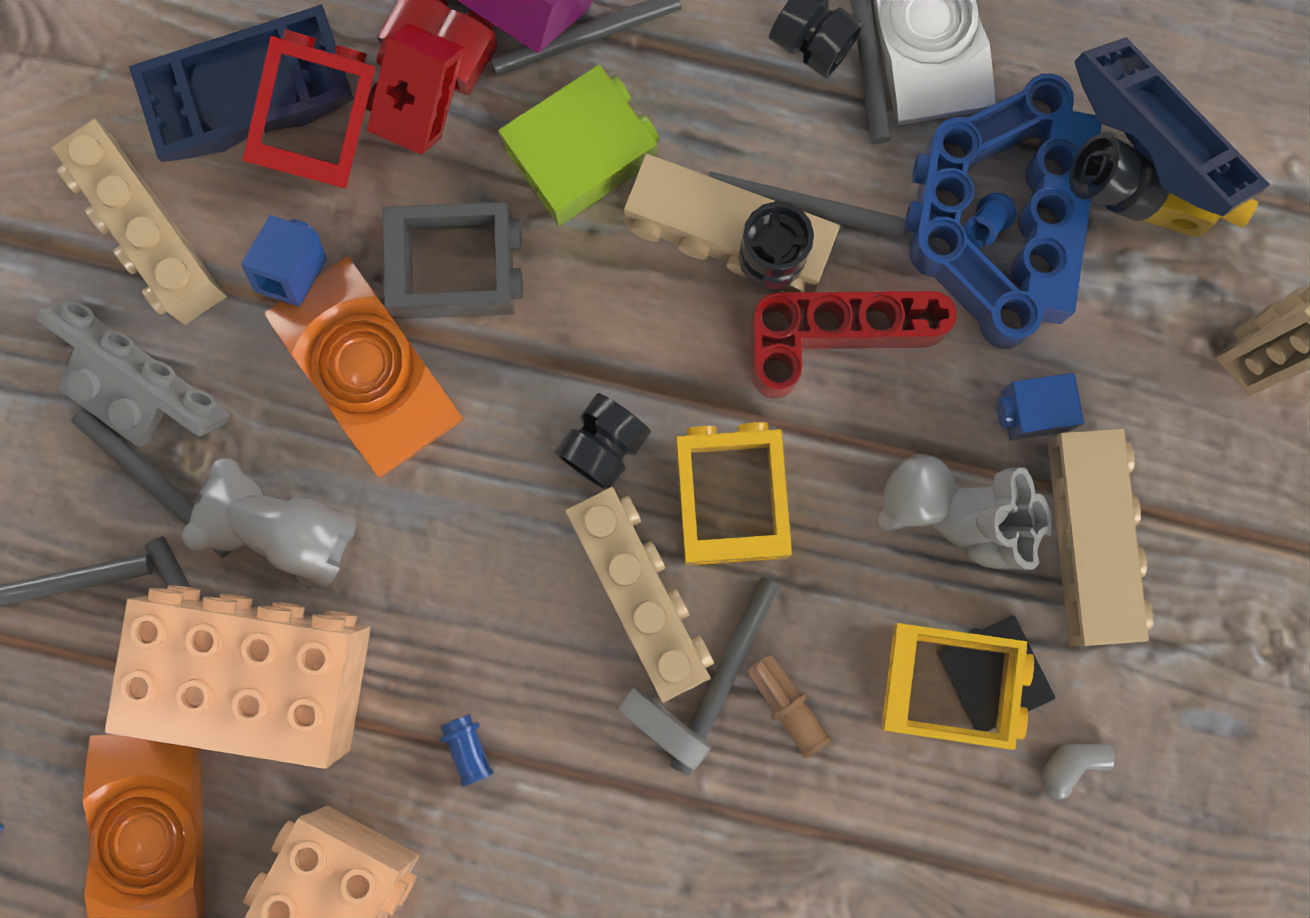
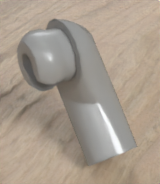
[1042,744,1115,800]

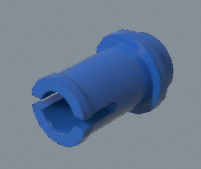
[964,193,1017,248]
[439,714,494,787]

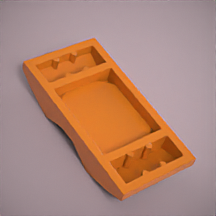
[264,256,464,478]
[82,734,205,918]

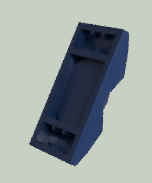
[129,4,354,162]
[1074,37,1270,217]

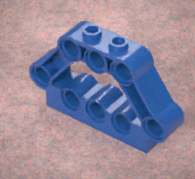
[904,73,1102,349]

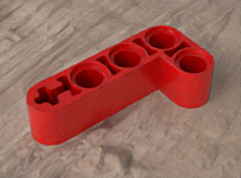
[751,291,957,399]

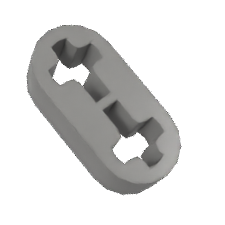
[618,687,711,770]

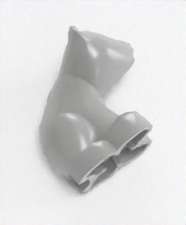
[878,454,1052,570]
[182,459,356,589]

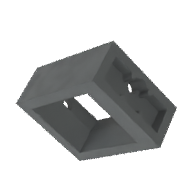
[383,202,523,319]

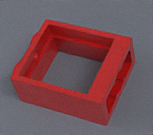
[242,30,376,189]

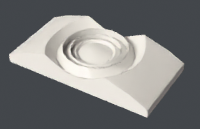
[871,0,996,126]

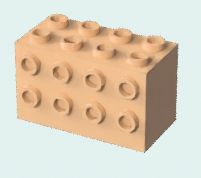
[104,585,371,769]
[243,806,419,918]

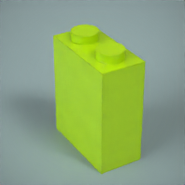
[498,64,660,227]

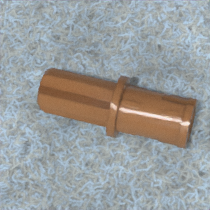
[748,655,831,758]

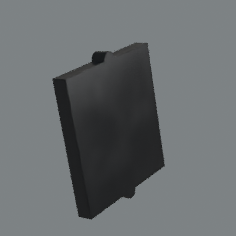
[936,615,1056,731]

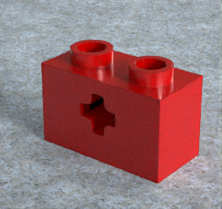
[366,23,465,155]

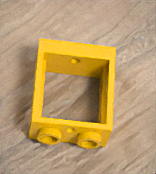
[676,422,792,566]
[881,623,1034,750]

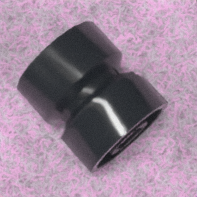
[769,0,864,79]
[1069,133,1170,221]
[738,201,814,289]
[554,393,651,490]

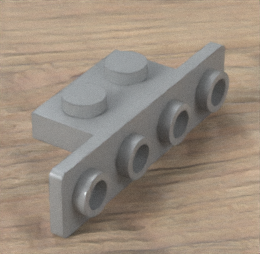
[36,300,230,447]

